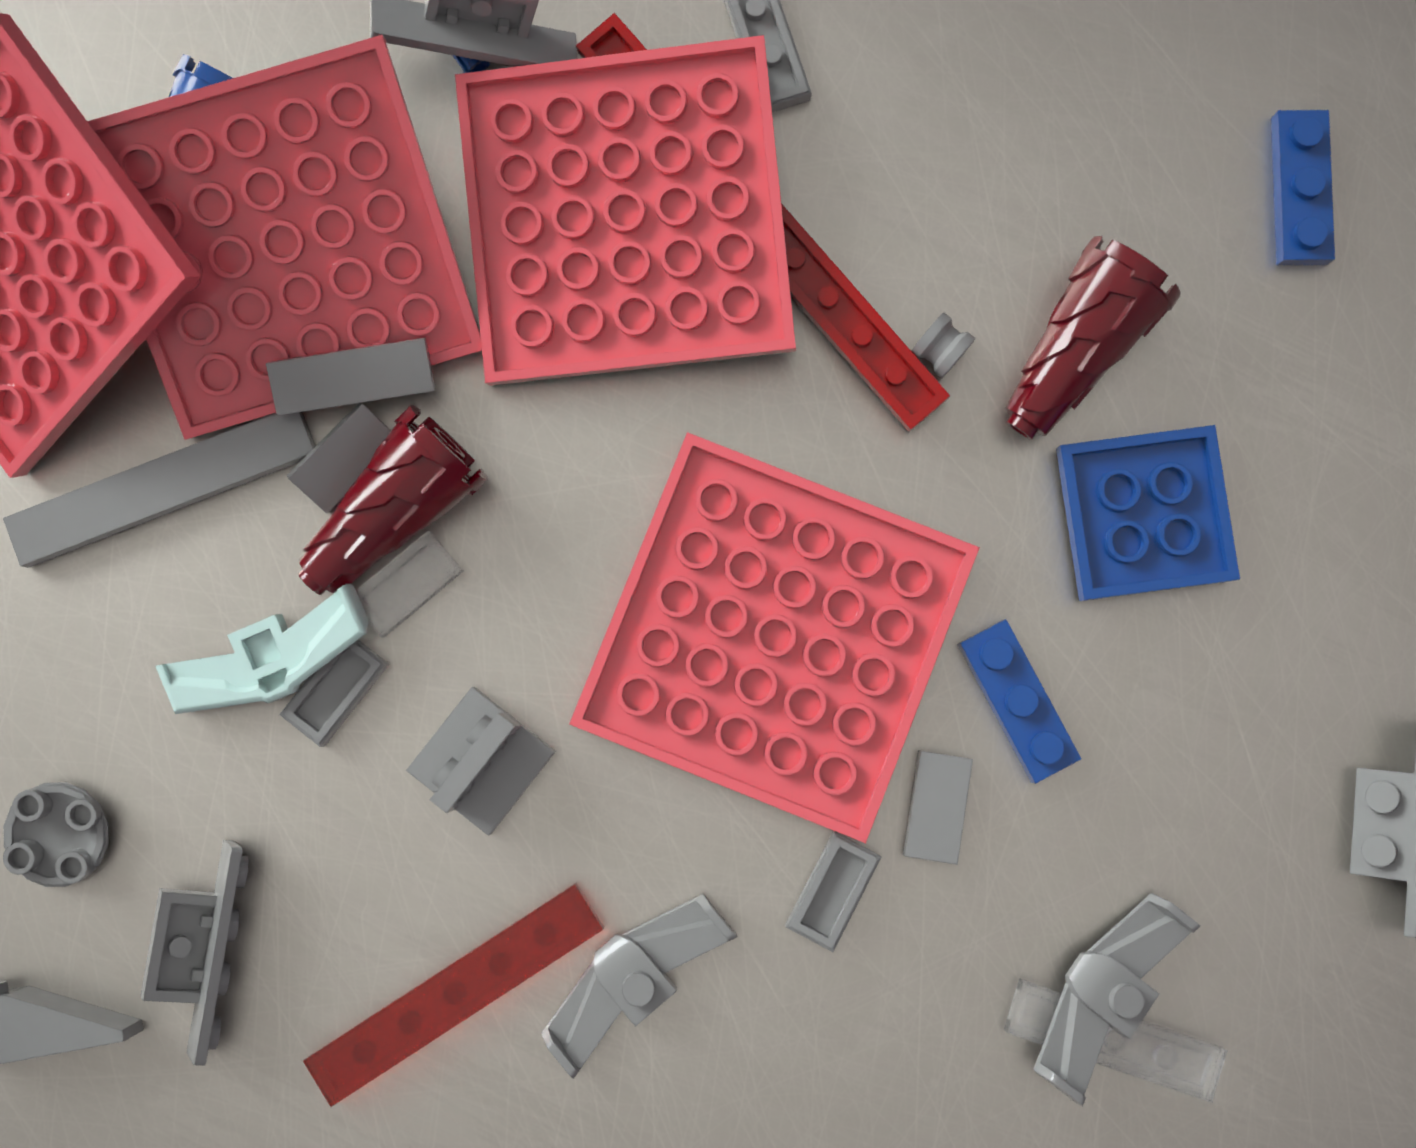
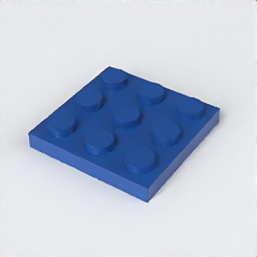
[1056,425,1240,601]

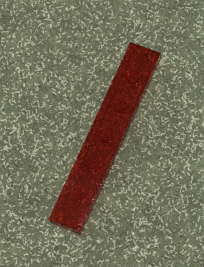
[303,882,604,1107]

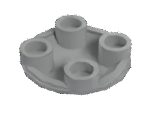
[3,782,109,887]

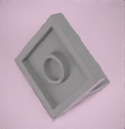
[406,687,556,836]

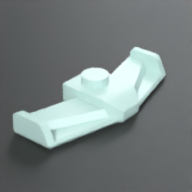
[155,584,368,714]

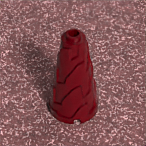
[1005,236,1181,440]
[298,405,488,595]

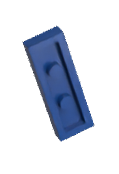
[1271,110,1335,266]
[957,619,1081,784]

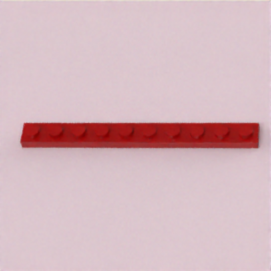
[576,12,950,432]

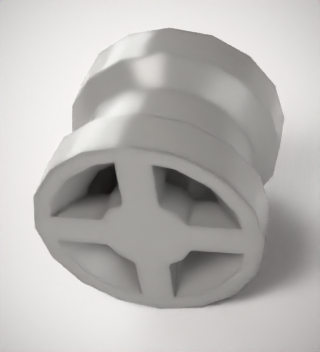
[911,312,976,379]

